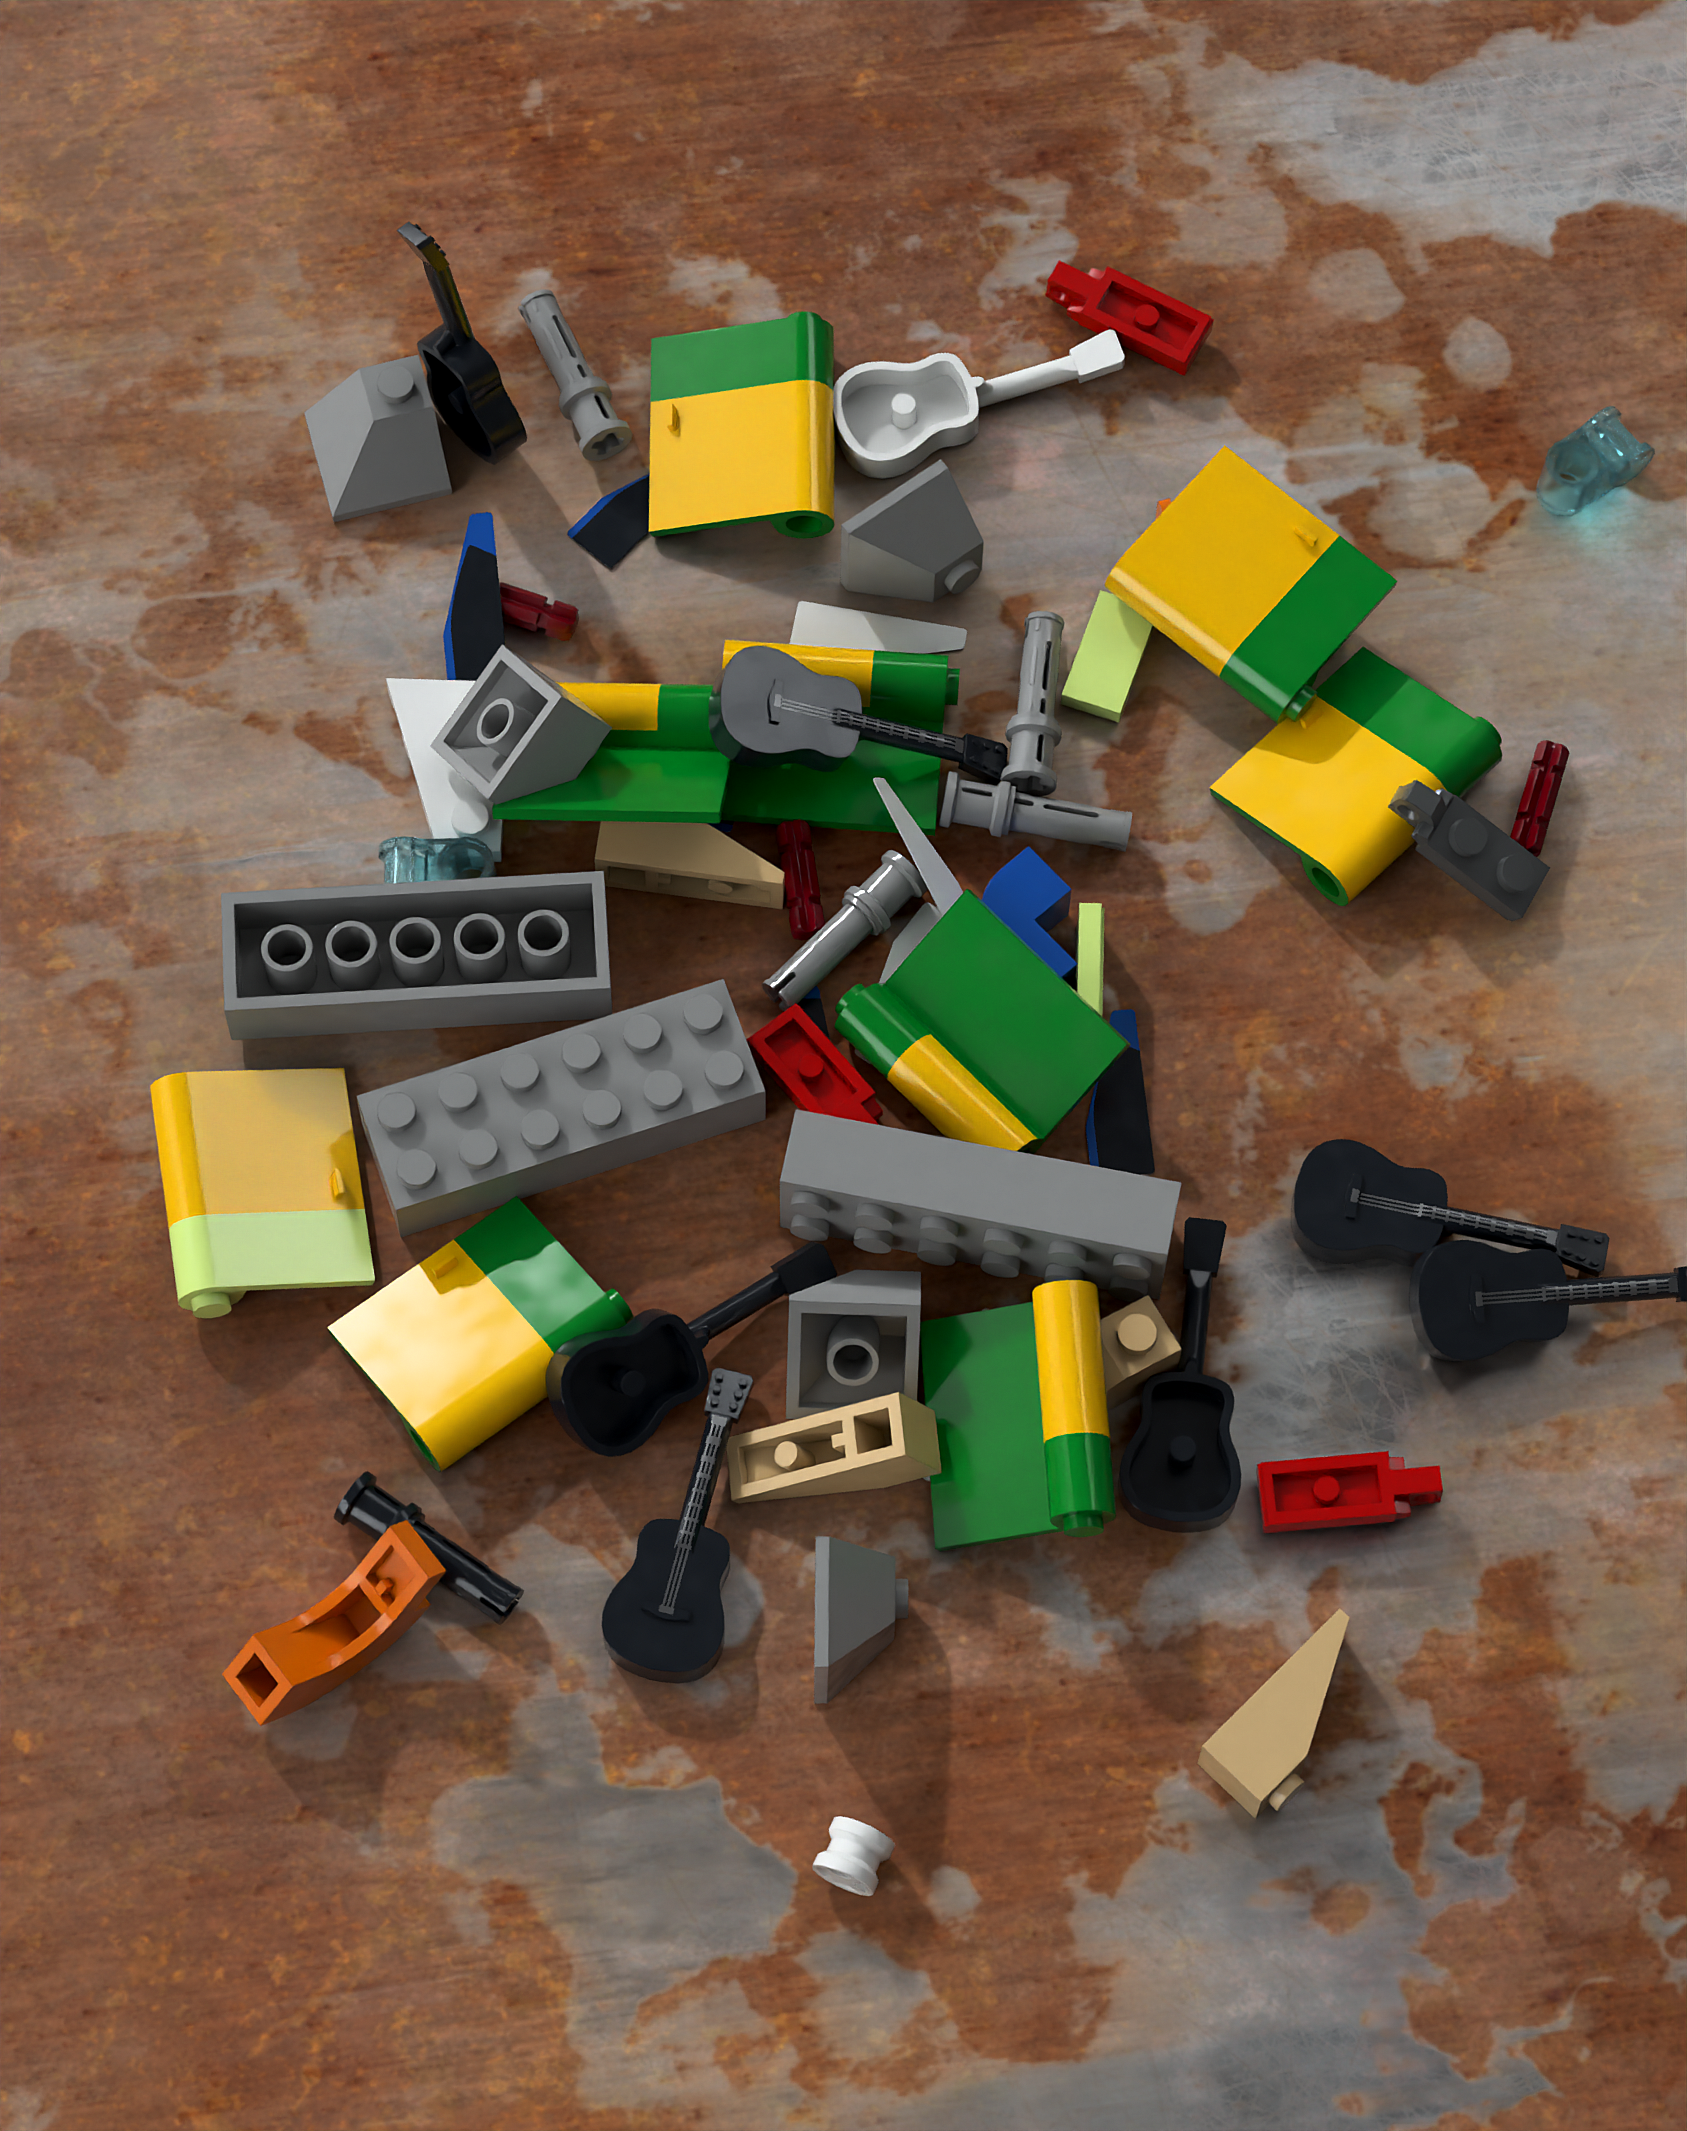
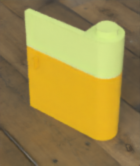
[150,1068,375,1318]

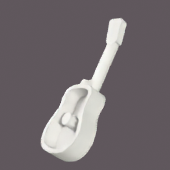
[833,329,1125,479]

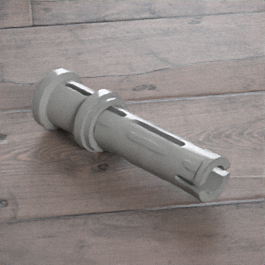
[518,289,632,461]
[1001,611,1064,797]
[939,771,1132,852]
[762,850,928,1011]

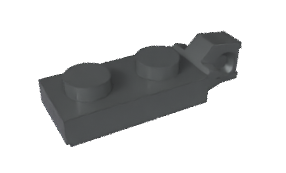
[1388,780,1550,922]

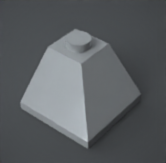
[304,355,452,522]
[840,459,984,602]
[430,644,612,805]
[786,1270,921,1419]
[814,1536,908,1704]

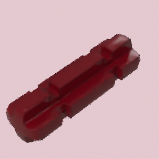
[499,582,579,641]
[1510,740,1570,857]
[776,819,825,941]

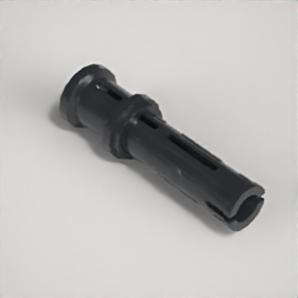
[334,1471,524,1625]

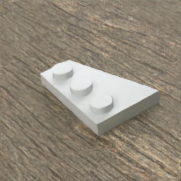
[386,678,504,862]

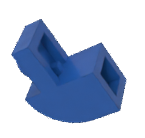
[982,846,1078,989]

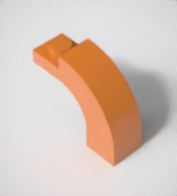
[222,1520,446,1726]

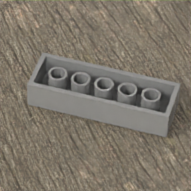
[221,871,613,1040]
[357,979,766,1237]
[780,1109,1181,1302]

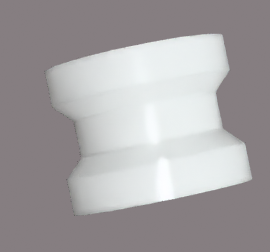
[812,1816,895,1896]

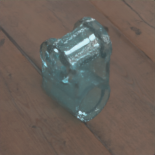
[1536,406,1655,516]
[378,836,498,884]

